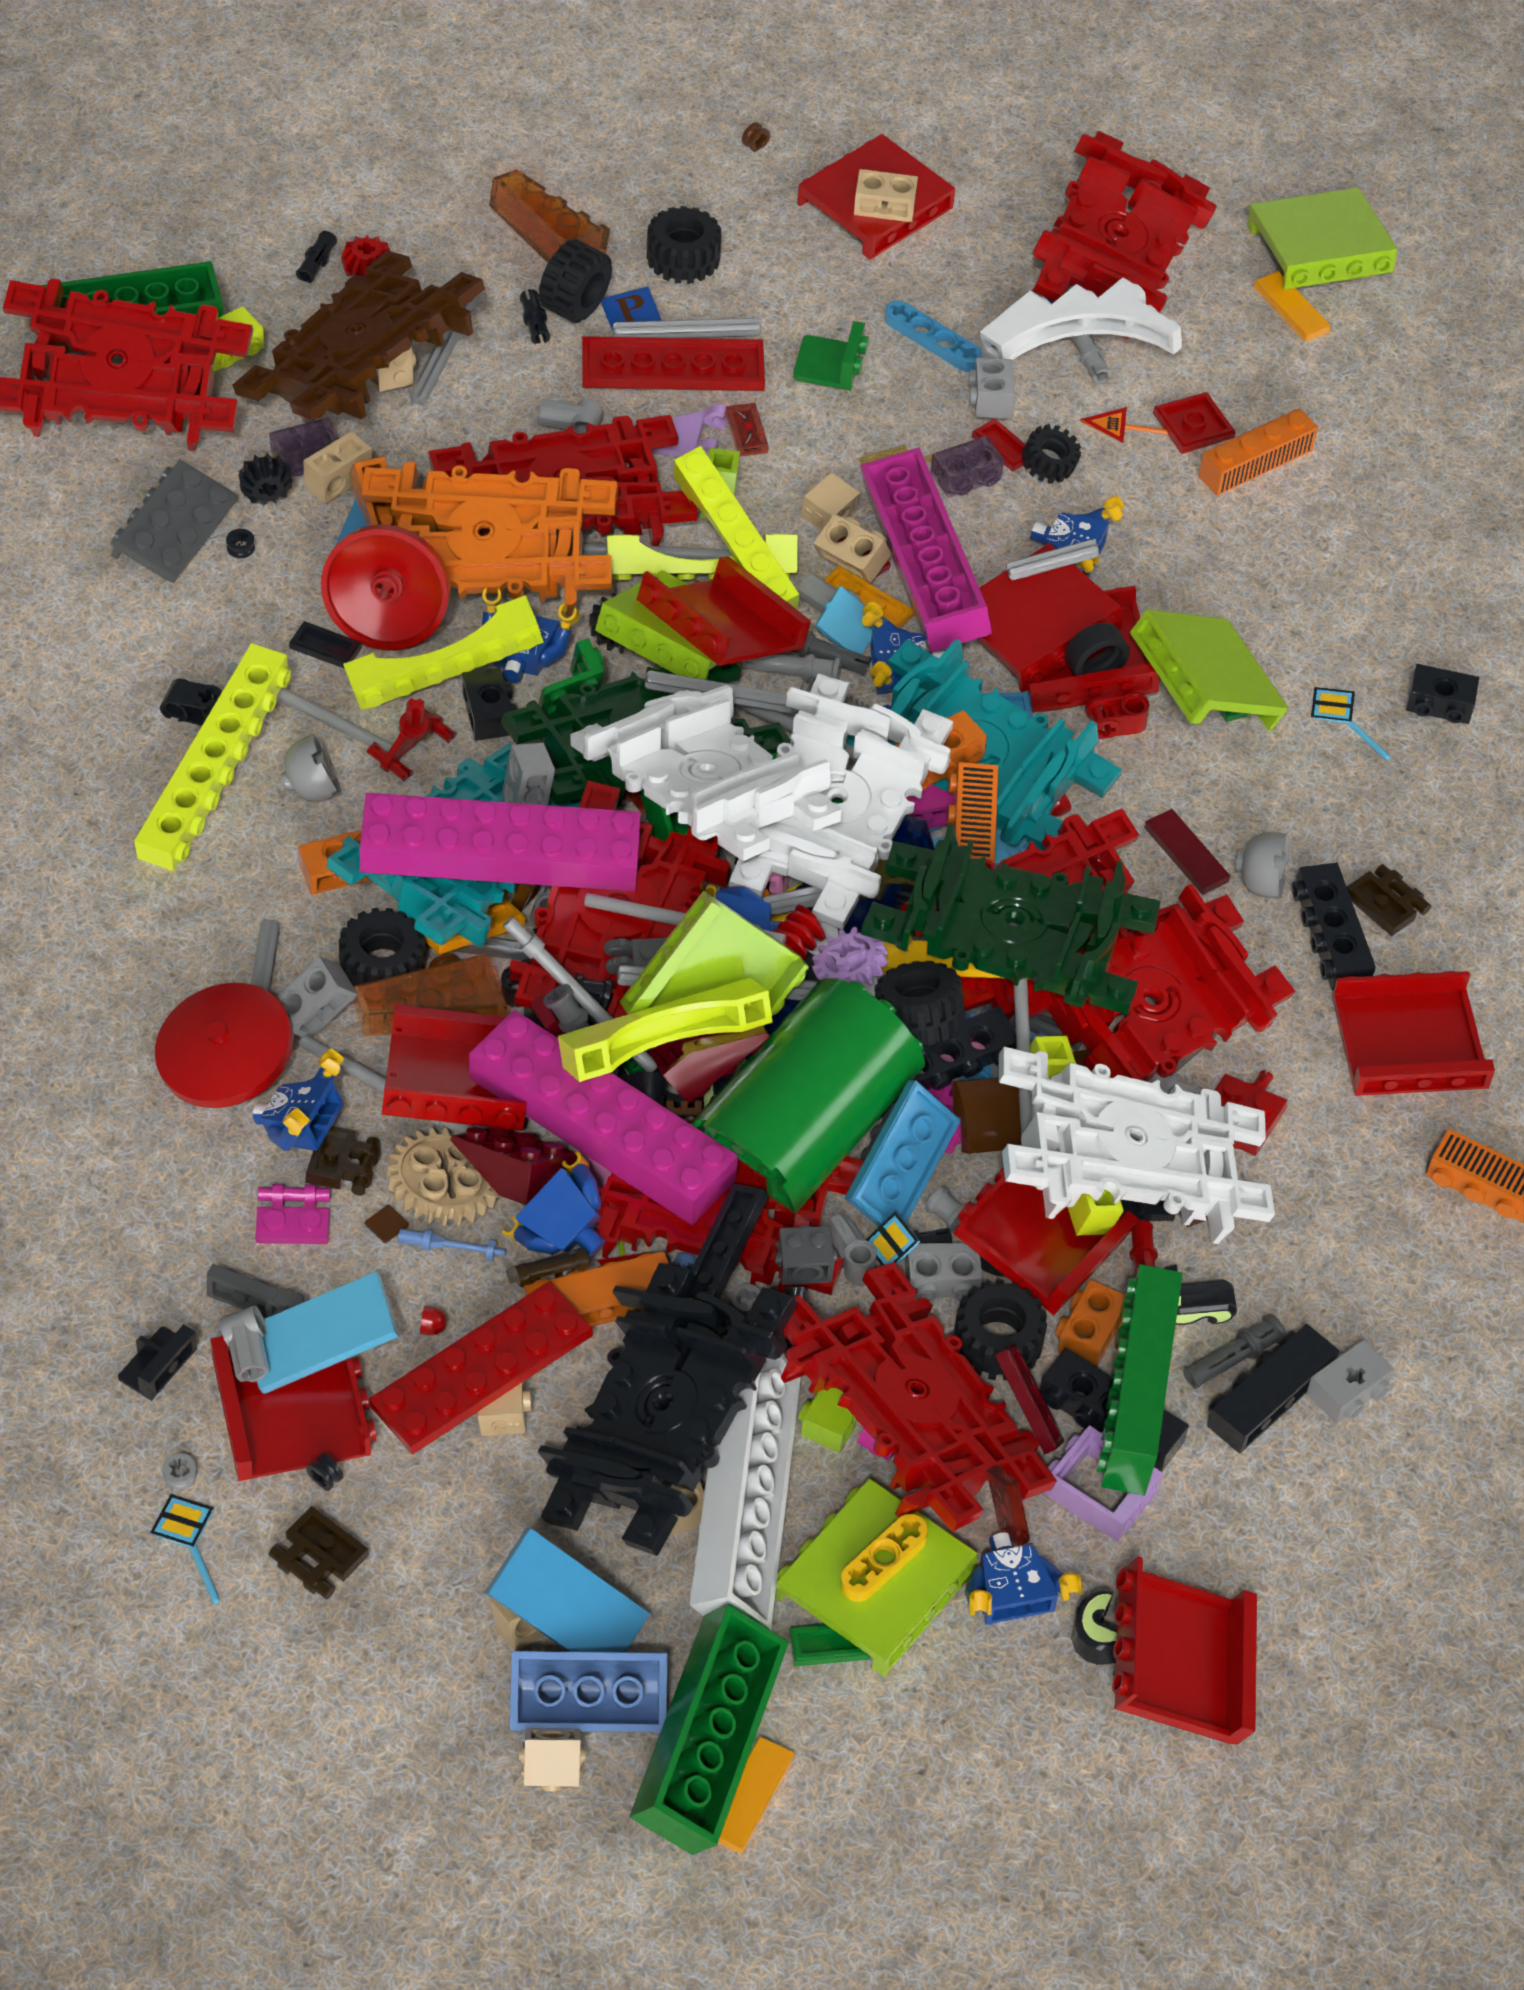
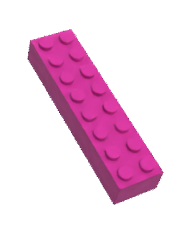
[860,447,992,652]
[360,793,641,891]
[469,1010,738,1226]

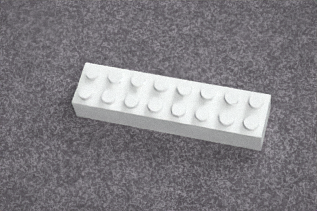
[690,1353,801,1631]

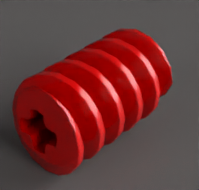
[772,905,826,960]

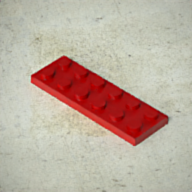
[582,336,765,391]
[368,1281,593,1455]

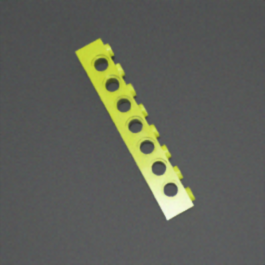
[134,643,291,871]

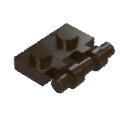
[1347,864,1432,936]
[305,1126,381,1196]
[268,1506,369,1599]

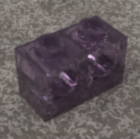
[269,417,339,476]
[930,436,1004,498]

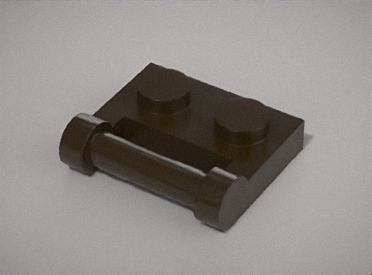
[506,1247,590,1288]

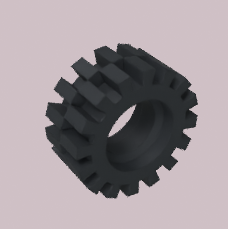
[1021,424,1081,484]

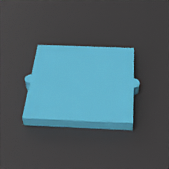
[814,586,874,654]

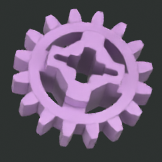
[812,927,888,986]

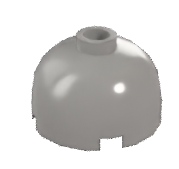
[281,734,341,802]
[1236,832,1289,898]

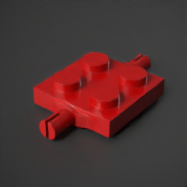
[1214,1070,1288,1156]

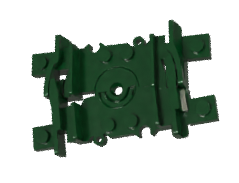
[501,663,790,807]
[861,823,1161,1015]

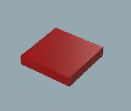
[1153,392,1236,454]

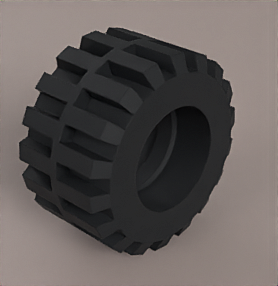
[646,206,722,284]
[539,239,612,323]
[339,908,425,1001]
[874,961,965,1046]
[953,1280,1047,1381]

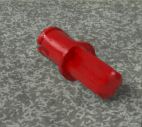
[1129,1220,1158,1278]

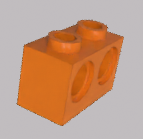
[1055,1279,1125,1367]

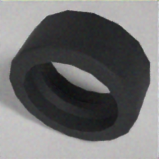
[1065,623,1130,676]

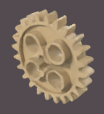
[386,1127,499,1226]

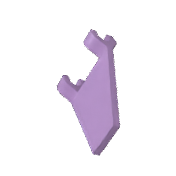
[651,404,727,456]

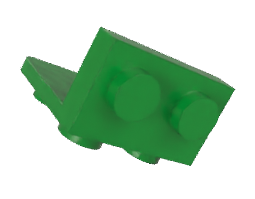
[793,321,869,391]
[538,638,605,717]

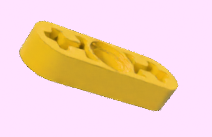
[841,1514,928,1601]

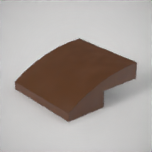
[953,1077,1021,1154]

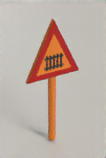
[1080,407,1168,443]

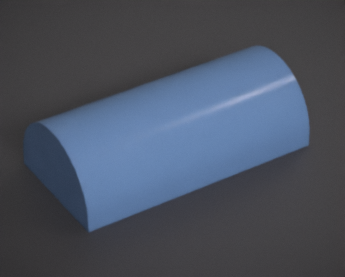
[510,1651,667,1732]

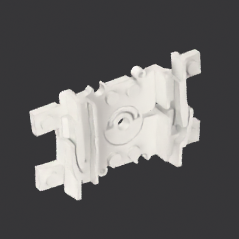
[729,674,953,929]
[570,685,842,861]
[999,1047,1275,1244]

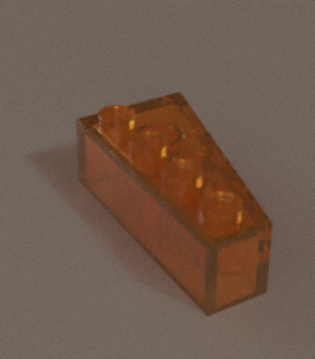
[489,169,610,263]
[354,954,507,1036]

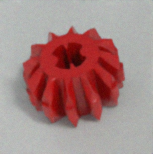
[341,235,391,277]

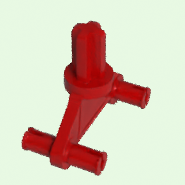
[367,698,457,782]

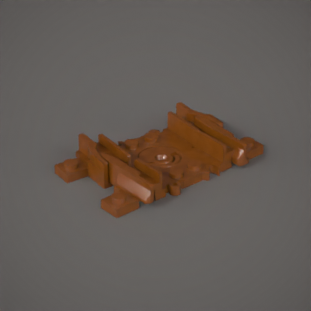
[232,251,485,421]

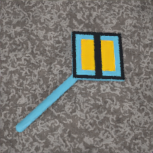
[1311,687,1390,760]
[866,1211,920,1266]
[150,1494,220,1604]

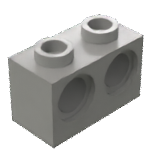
[968,357,1015,419]
[501,743,555,805]
[277,956,358,1038]
[905,1243,982,1301]

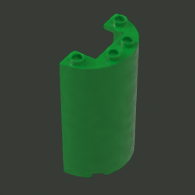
[690,978,925,1214]

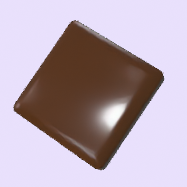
[365,1205,409,1243]

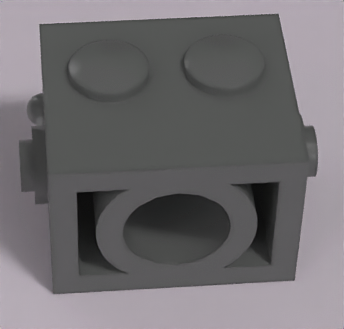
[775,1225,837,1285]

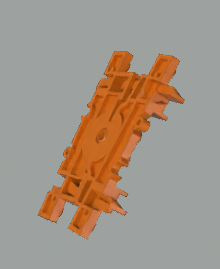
[361,462,618,616]

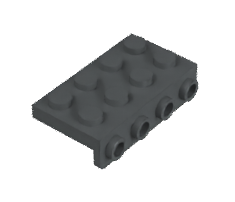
[111,459,239,583]

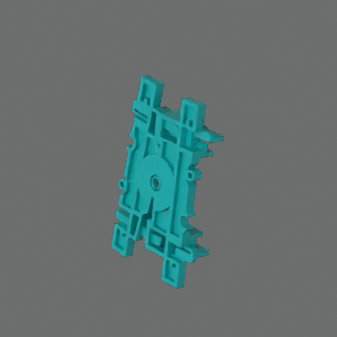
[845,639,1122,850]
[327,743,581,947]

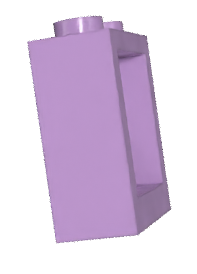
[1044,1425,1163,1542]

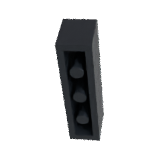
[1207,1324,1340,1454]

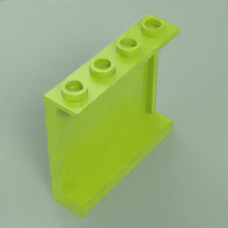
[1247,187,1398,290]
[595,570,717,680]
[1130,609,1289,730]
[620,890,809,1068]
[776,1478,978,1677]

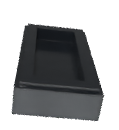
[289,621,362,669]

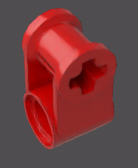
[1085,693,1150,739]

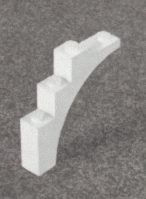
[980,277,1182,360]

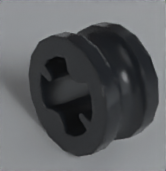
[226,529,255,559]
[306,1453,343,1491]

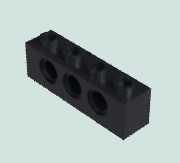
[1292,862,1376,991]
[891,1006,1017,1105]
[1040,1348,1189,1472]

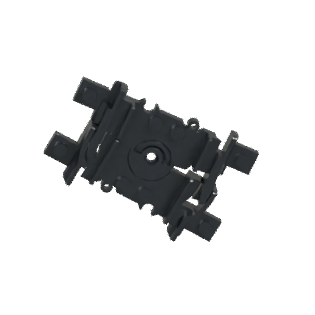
[537,1263,798,1556]

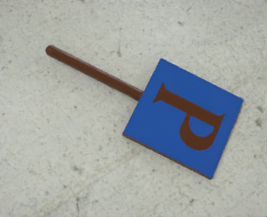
[601,286,662,329]

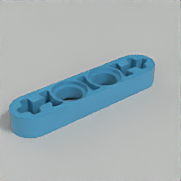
[884,301,982,372]

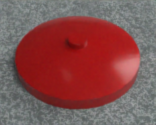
[321,525,451,650]
[155,983,294,1108]

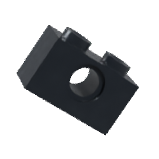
[1406,664,1480,724]
[462,667,517,741]

